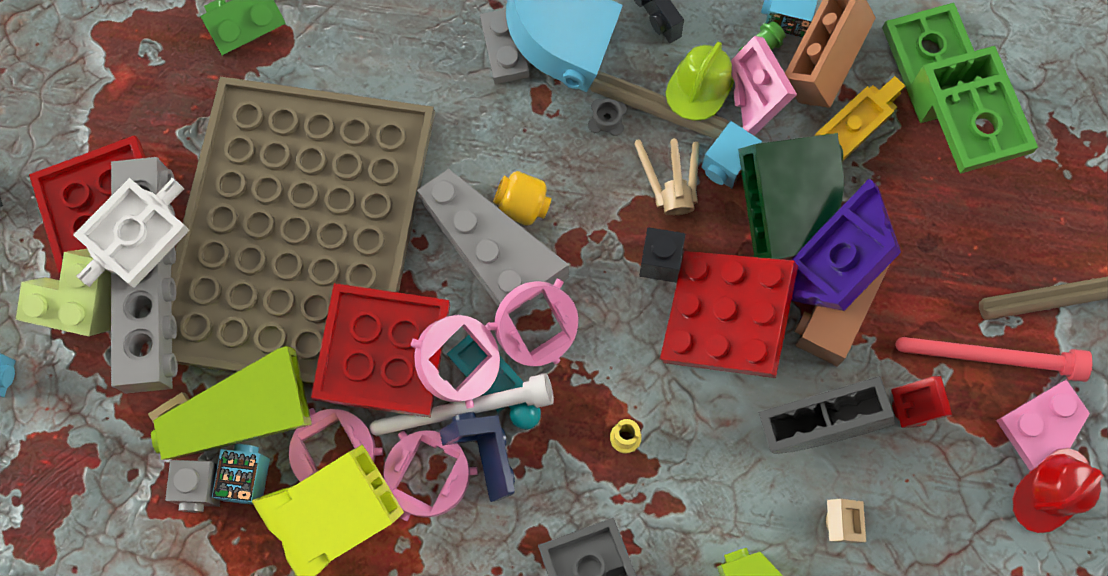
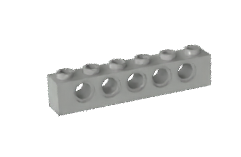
[111,157,178,393]

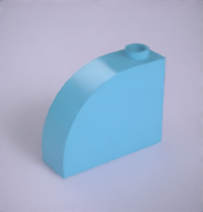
[506,0,623,92]

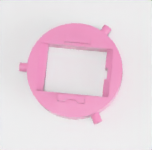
[487,278,578,366]
[411,315,500,409]
[289,408,383,482]
[384,431,478,521]

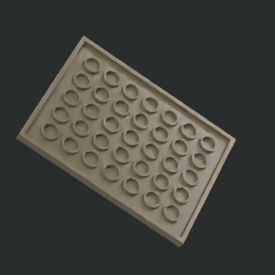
[150,76,435,385]

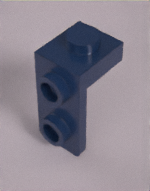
[439,412,515,502]

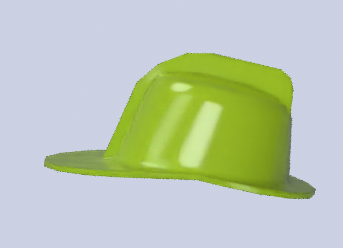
[665,41,734,121]

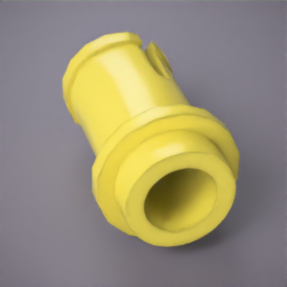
[610,419,641,453]

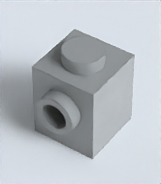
[165,460,220,513]

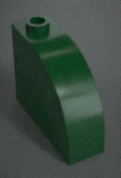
[738,133,844,259]

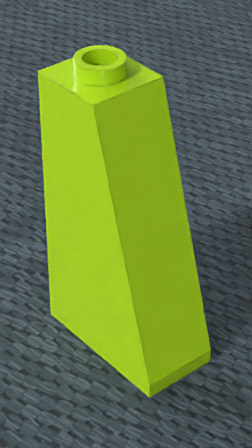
[151,346,312,460]

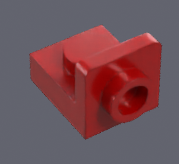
[891,376,952,428]

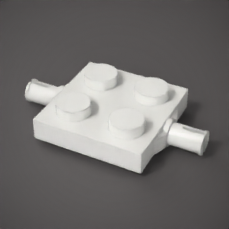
[74,178,189,288]

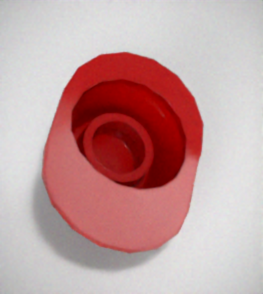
[1012,448,1104,533]

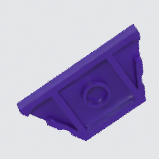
[791,179,901,311]

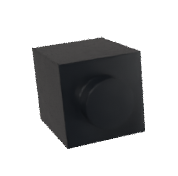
[639,227,686,283]

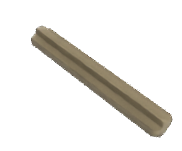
[590,71,729,139]
[979,277,1108,320]

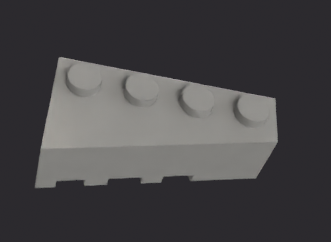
[417,169,569,318]

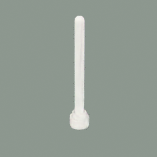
[370,373,554,436]

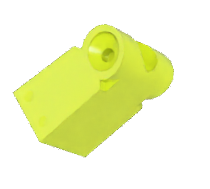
[251,444,404,576]

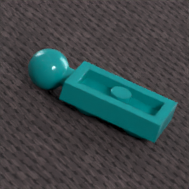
[447,335,541,430]

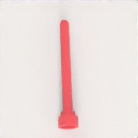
[895,337,1092,382]

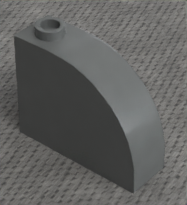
[758,376,895,454]

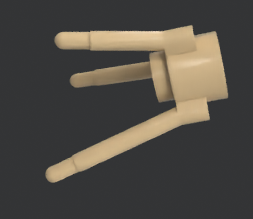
[635,138,699,216]

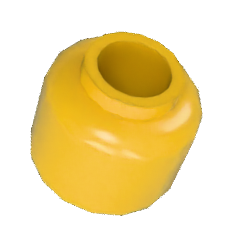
[493,171,551,226]

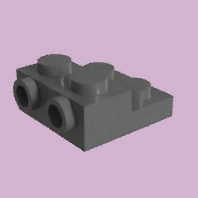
[538,517,637,576]

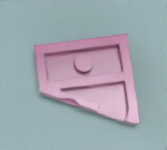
[731,36,797,136]
[996,379,1090,471]

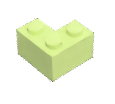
[16,249,111,336]

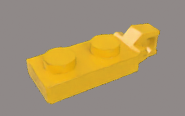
[814,76,905,162]

